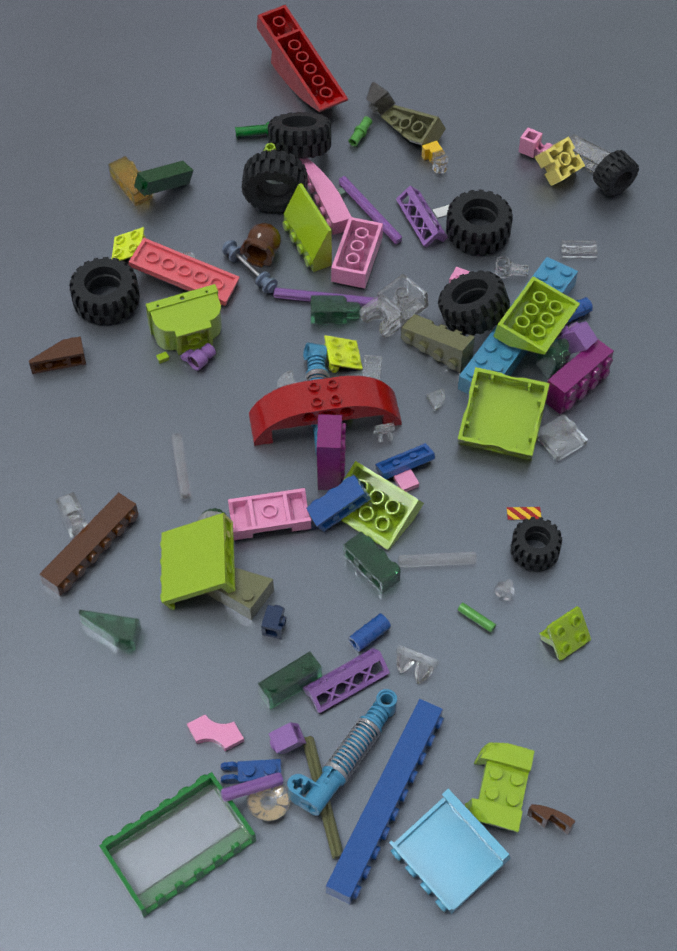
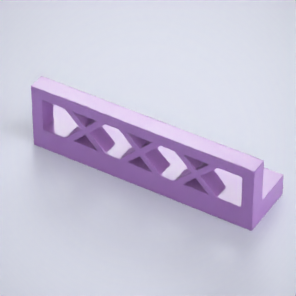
[396,186,448,247]
[302,648,390,713]

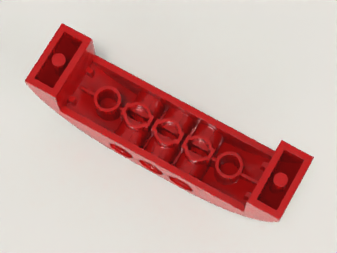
[249,376,402,446]

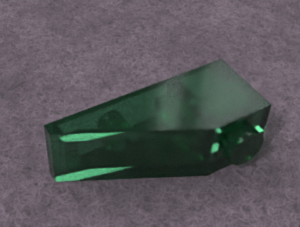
[79,610,141,650]

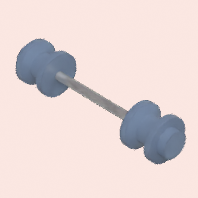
[222,240,278,294]

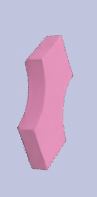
[187,714,244,751]

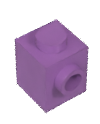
[269,722,306,754]

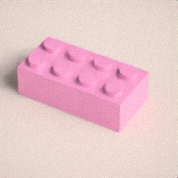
[331,217,383,288]

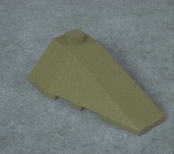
[381,104,446,145]

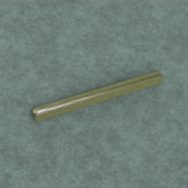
[303,736,343,859]

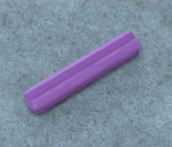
[220,772,283,802]

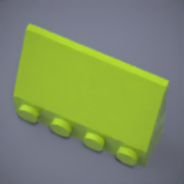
[282,183,332,272]
[493,276,580,355]
[341,461,424,550]

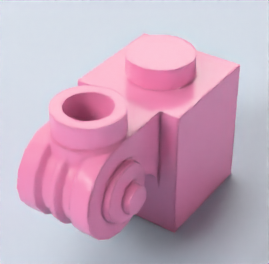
[519,128,552,158]

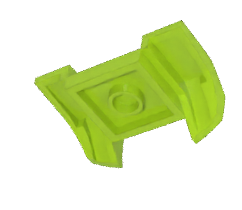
[465,742,535,833]

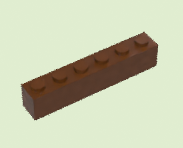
[39,492,138,596]

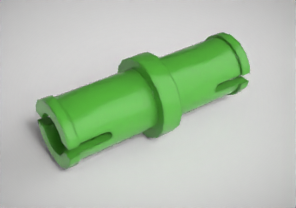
[348,116,373,147]

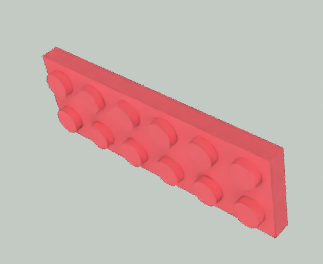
[128,238,240,306]

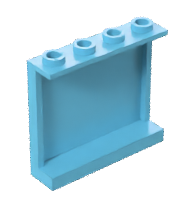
[389,788,511,914]

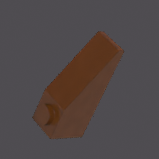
[29,336,86,374]

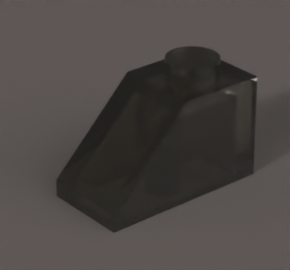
[366,81,396,116]

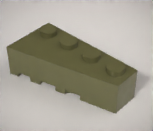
[401,314,475,373]
[205,568,274,620]

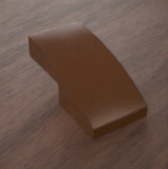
[527,804,575,835]

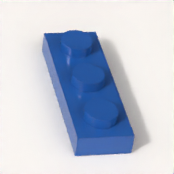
[375,443,435,479]

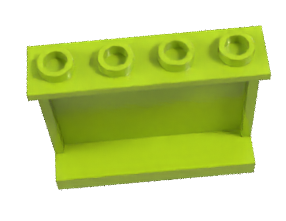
[160,513,235,610]

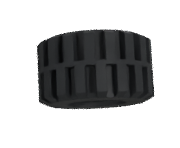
[593,150,639,196]
[510,517,562,571]

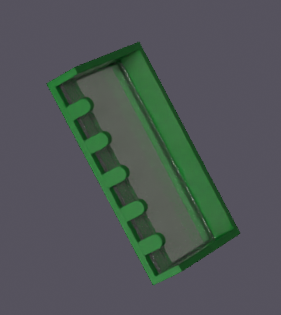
[99,772,256,917]

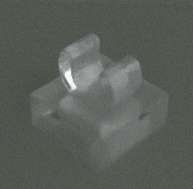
[373,423,395,442]

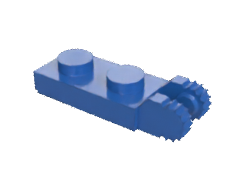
[221,759,281,784]

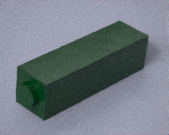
[134,161,194,196]

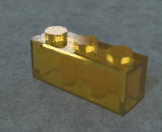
[108,156,153,206]

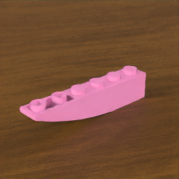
[300,159,351,235]

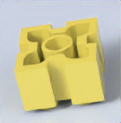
[535,136,585,186]

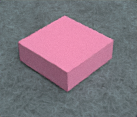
[393,469,419,492]

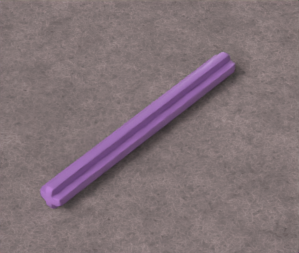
[339,176,402,244]
[274,287,378,308]

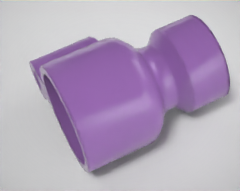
[181,343,216,371]

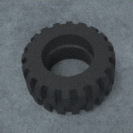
[268,112,332,159]
[241,150,308,214]
[446,189,513,255]
[69,257,140,325]
[438,270,510,336]

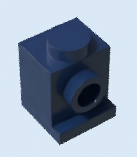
[261,605,287,640]

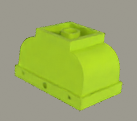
[146,284,222,355]

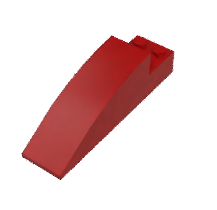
[257,4,348,112]

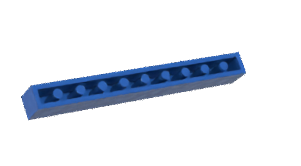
[326,699,444,905]

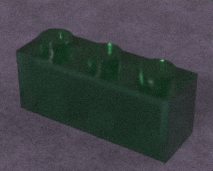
[343,531,401,594]
[258,651,322,710]

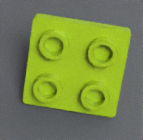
[539,606,591,660]

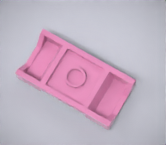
[228,488,311,540]

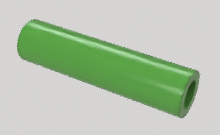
[457,602,497,633]

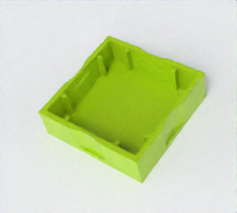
[457,367,550,460]

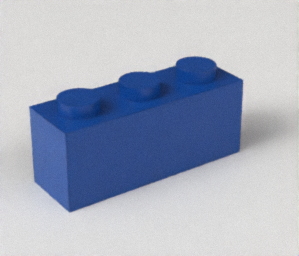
[306,475,371,532]

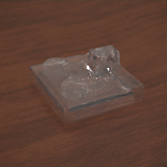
[537,414,588,461]

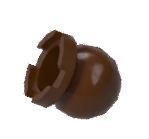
[240,223,281,268]

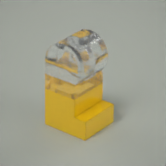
[421,141,448,173]

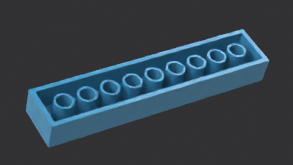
[458,257,578,394]

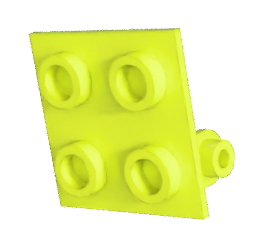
[112,227,146,261]
[324,335,363,373]

